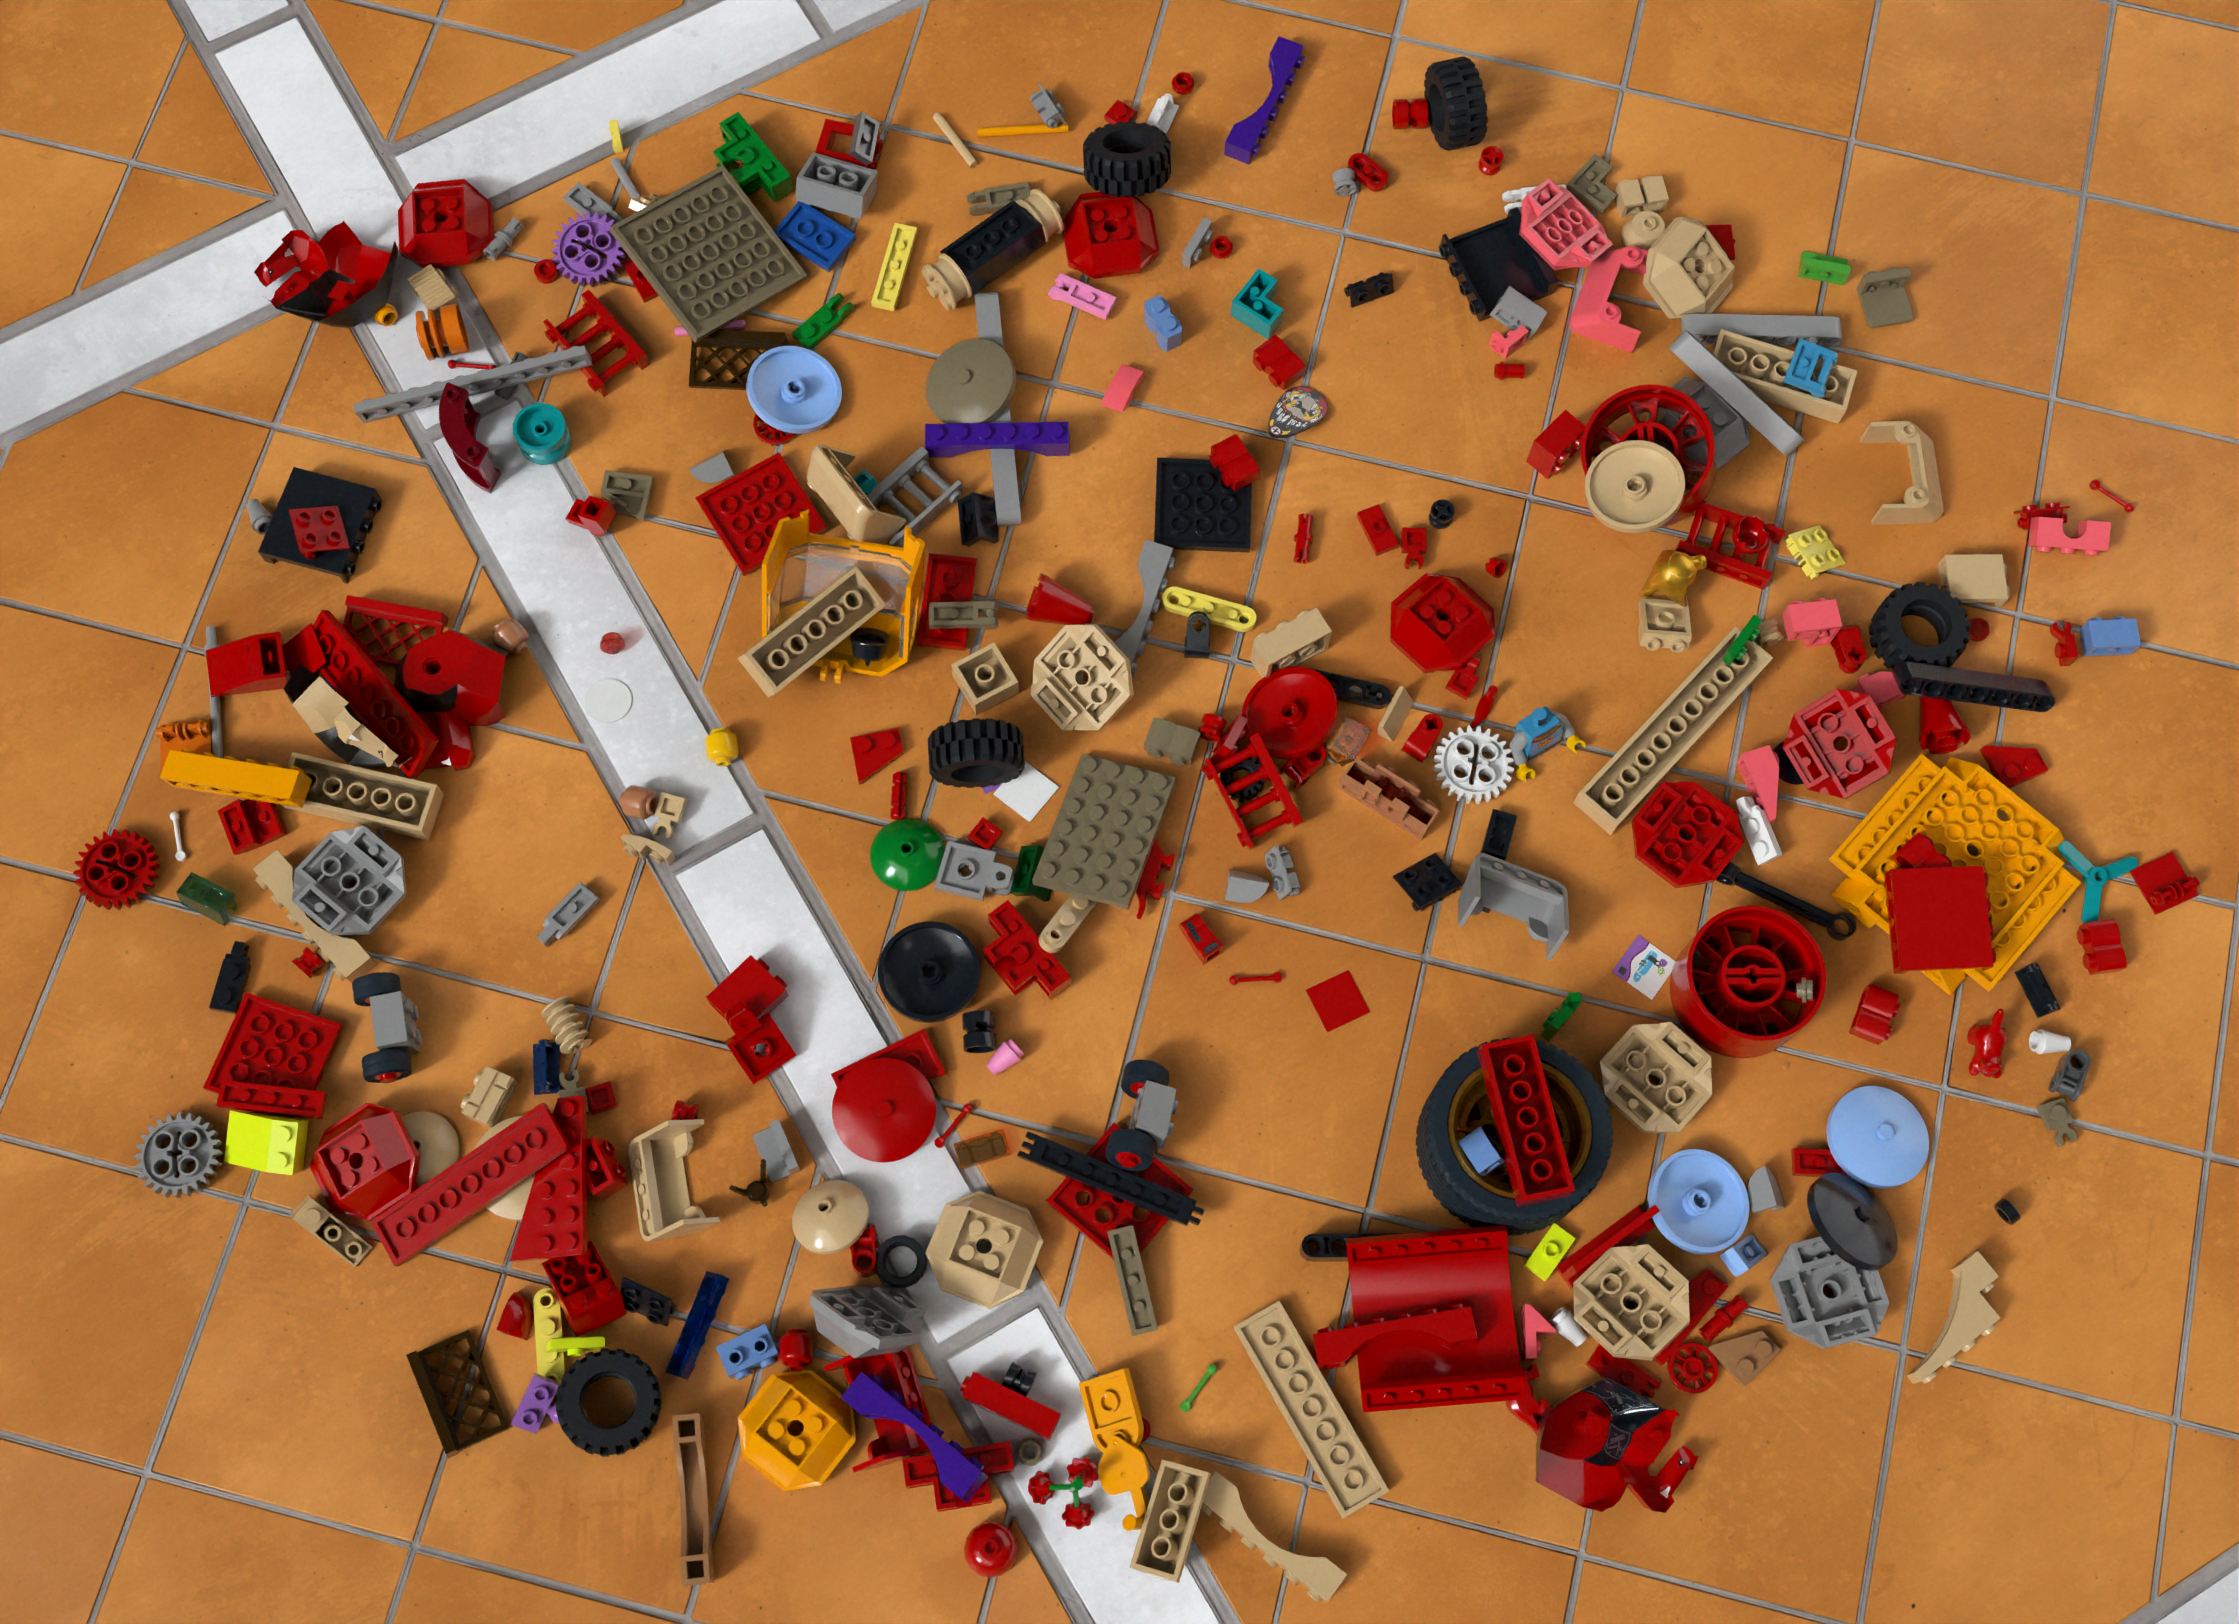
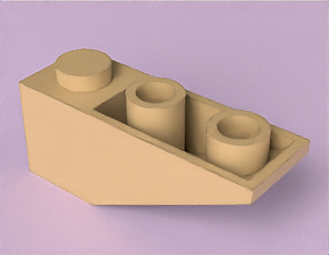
[290,1194,372,1268]

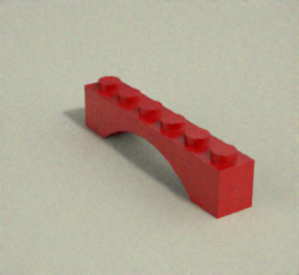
[1313,1304,1477,1371]

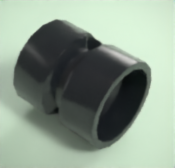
[962,1010,997,1053]

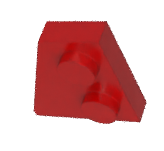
[1980,745,2048,788]

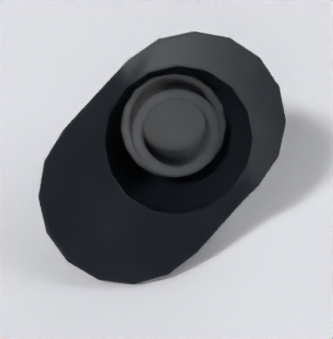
[850,628,890,667]

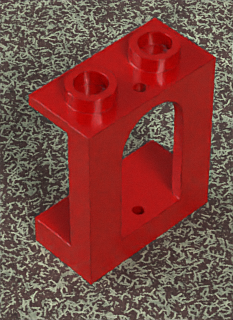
[815,119,883,170]

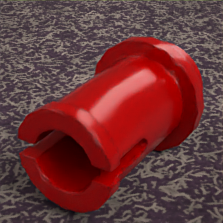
[1494,361,1525,380]

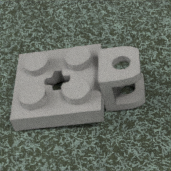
[934,841,1014,902]

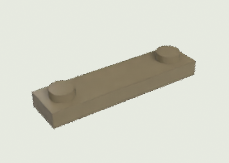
[1107,1225,1158,1336]

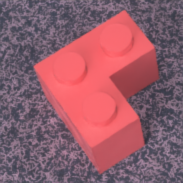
[1782,598,1842,647]

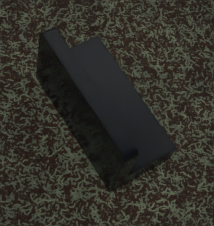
[958,492,999,547]

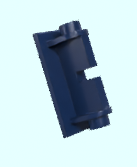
[533,1039,560,1095]

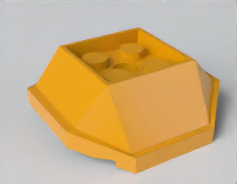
[738,1370,857,1492]

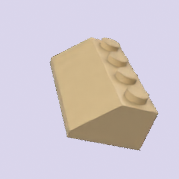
[1130,1459,1211,1583]

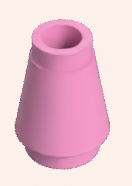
[986,1039,1024,1076]

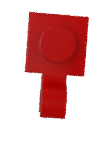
[2050,622,2078,666]
[1445,657,1481,700]

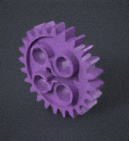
[551,211,627,287]

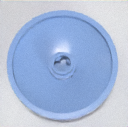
[746,346,842,434]
[1826,1086,1929,1189]
[1648,1149,1749,1254]

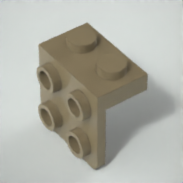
[1856,267,1914,328]

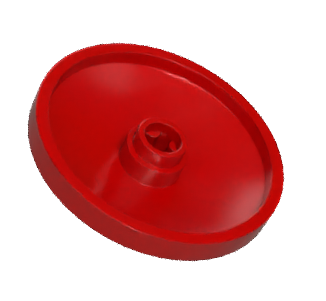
[1241,667,1339,759]
[832,1058,936,1163]

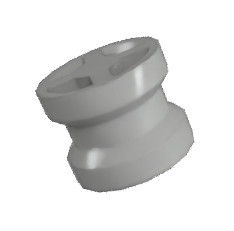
[1332,168,1357,197]

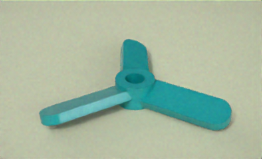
[2058,841,2138,924]

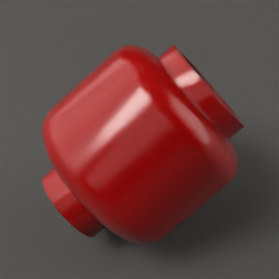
[779,1329,814,1371]

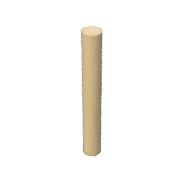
[933,112,978,168]

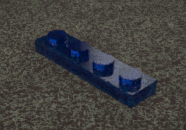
[665,1271,729,1380]

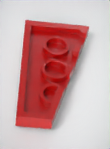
[831,1029,947,1087]

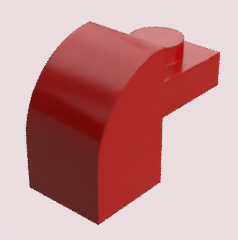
[565,495,616,536]

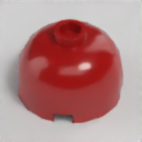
[964,1521,1018,1578]

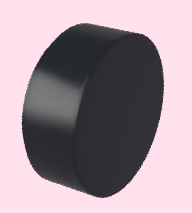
[1994,1198,2020,1225]

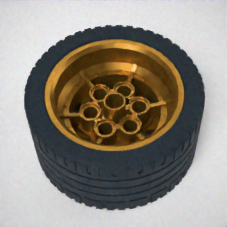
[1416,1037,1613,1235]

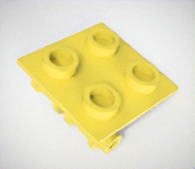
[1786,525,1846,580]

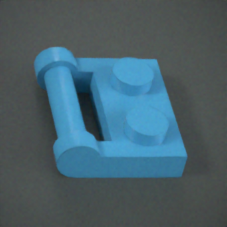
[1783,339,1839,398]

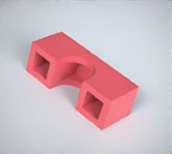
[2028,517,2111,556]

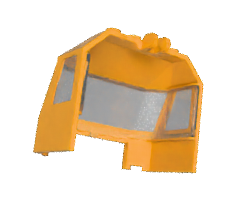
[762,509,925,684]

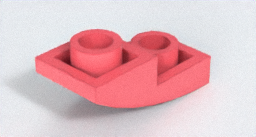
[1102,364,1144,413]

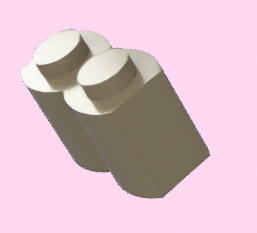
[1144,718,1201,766]

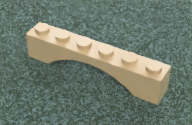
[253,850,377,983]
[1201,1471,1347,1603]

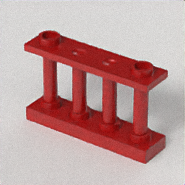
[543,290,649,397]
[1674,501,1785,590]
[1202,733,1304,850]

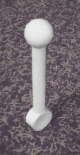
[170,811,187,862]

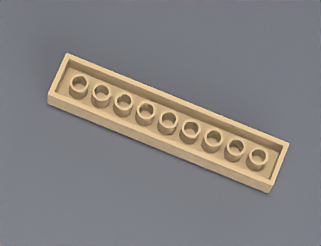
[1573,626,1773,835]

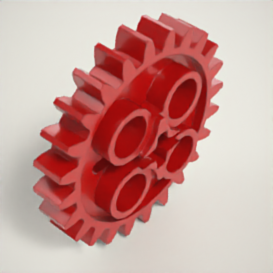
[73,829,161,910]

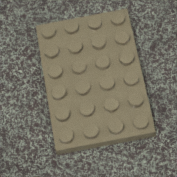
[1032,754,1176,910]

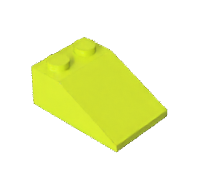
[224,1110,309,1175]

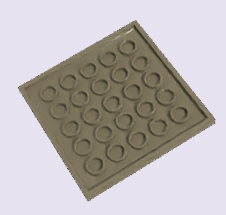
[610,165,807,343]

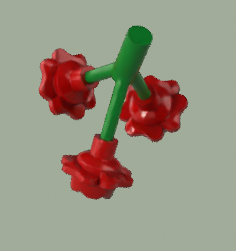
[1028,1457,1099,1530]

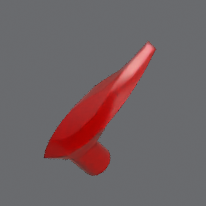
[1470,685,1498,728]

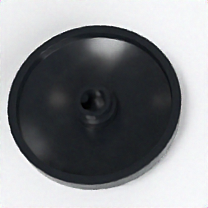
[878,921,981,1023]
[1807,1172,1898,1271]

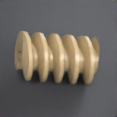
[542,995,592,1054]

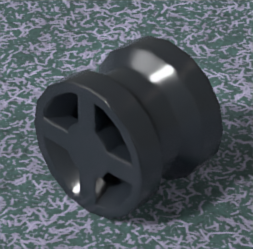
[1429,500,1455,529]

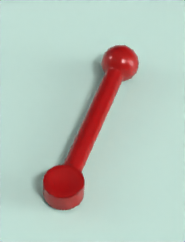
[448,359,497,370]
[2089,480,2134,512]
[1229,972,1282,985]
[934,1103,973,1148]

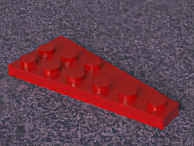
[510,1095,587,1262]

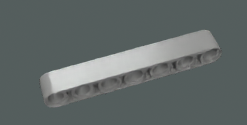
[1681,314,1843,347]
[1669,329,1805,457]

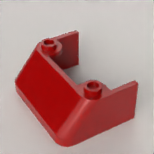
[824,1348,931,1473]

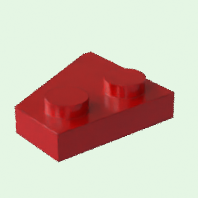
[1201,714,1248,772]
[850,728,904,785]

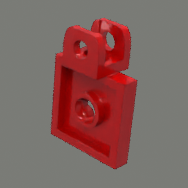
[725,1002,796,1084]

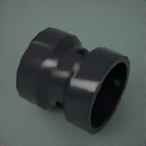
[1002,1361,1037,1397]

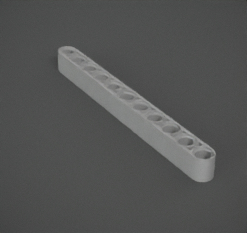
[974,292,1021,526]

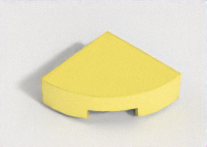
[609,120,623,153]

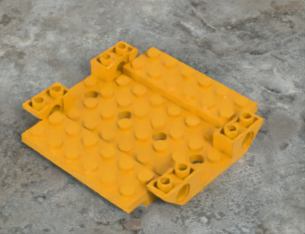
[1828,753,2081,995]

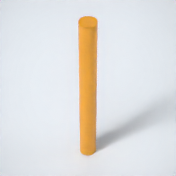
[977,123,1069,137]

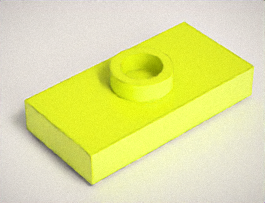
[1523,1223,1576,1281]
[546,1336,605,1356]

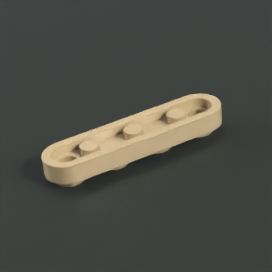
[1039,895,1097,953]

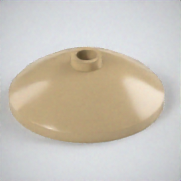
[401,1112,460,1189]
[792,1180,869,1254]

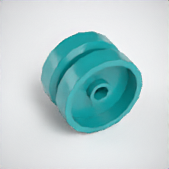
[513,403,571,465]

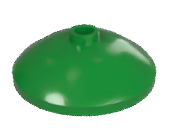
[870,819,945,892]

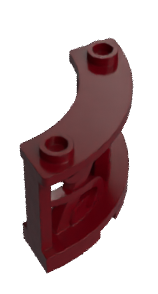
[439,382,501,494]

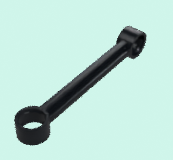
[1716,862,1856,941]

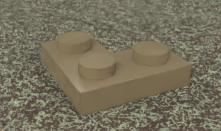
[1566,154,1617,214]

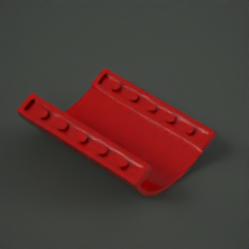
[1346,1225,1526,1413]

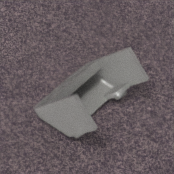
[1458,853,1570,960]

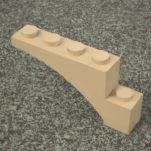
[1906,1251,2000,1384]

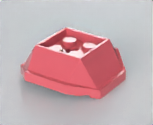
[1519,178,1613,271]

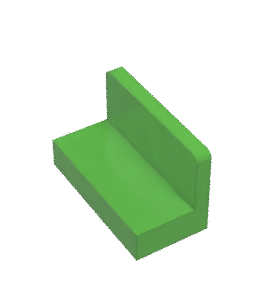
[1798,251,1851,285]

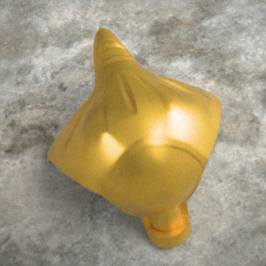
[1640,550,1707,607]

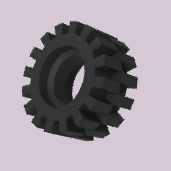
[1220,757,1264,802]

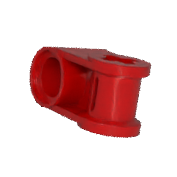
[1830,625,1867,674]
[1401,714,1443,763]
[1280,745,1326,789]
[850,1224,877,1278]

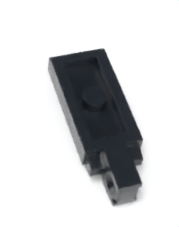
[209,941,251,1014]

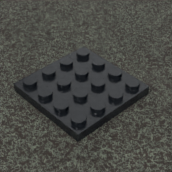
[1154,458,1252,553]

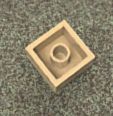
[951,642,1019,715]

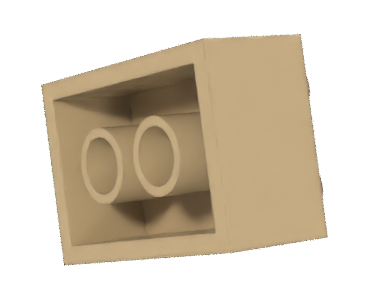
[1250,608,1332,678]

